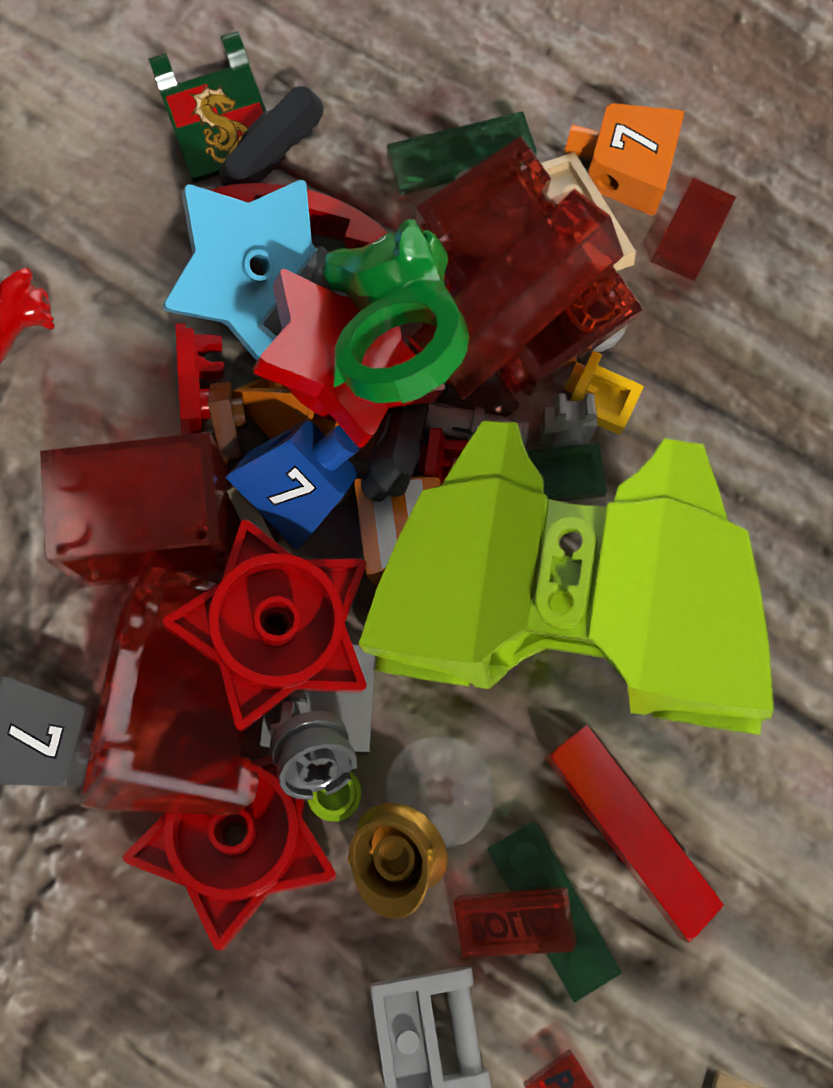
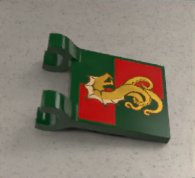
[148,31,267,183]

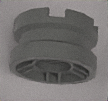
[270,711,357,799]

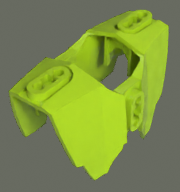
[359,421,774,735]

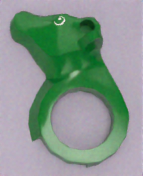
[322,219,469,404]

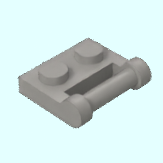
[370,965,492,1088]

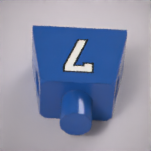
[226,420,359,550]

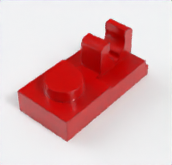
[175,323,224,437]

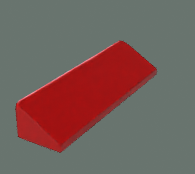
[544,725,724,943]

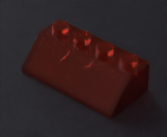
[402,188,624,400]

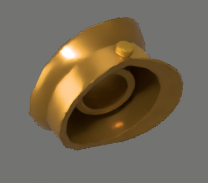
[347,802,448,919]

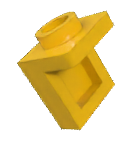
[564,350,644,435]

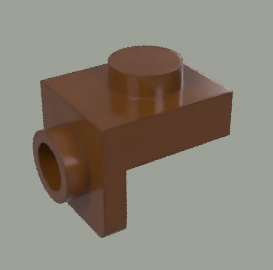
[188,381,248,467]

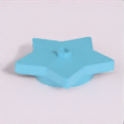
[162,180,316,361]

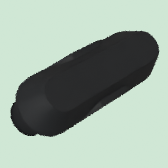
[218,86,324,186]
[361,403,427,502]

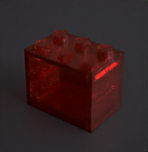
[40,432,236,588]

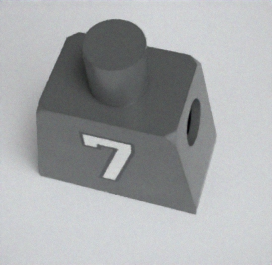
[0,677,121,786]

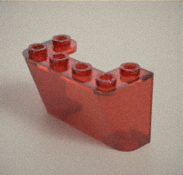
[416,136,643,396]

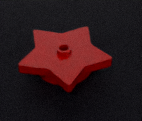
[253,269,445,448]
[163,520,367,732]
[122,737,337,951]

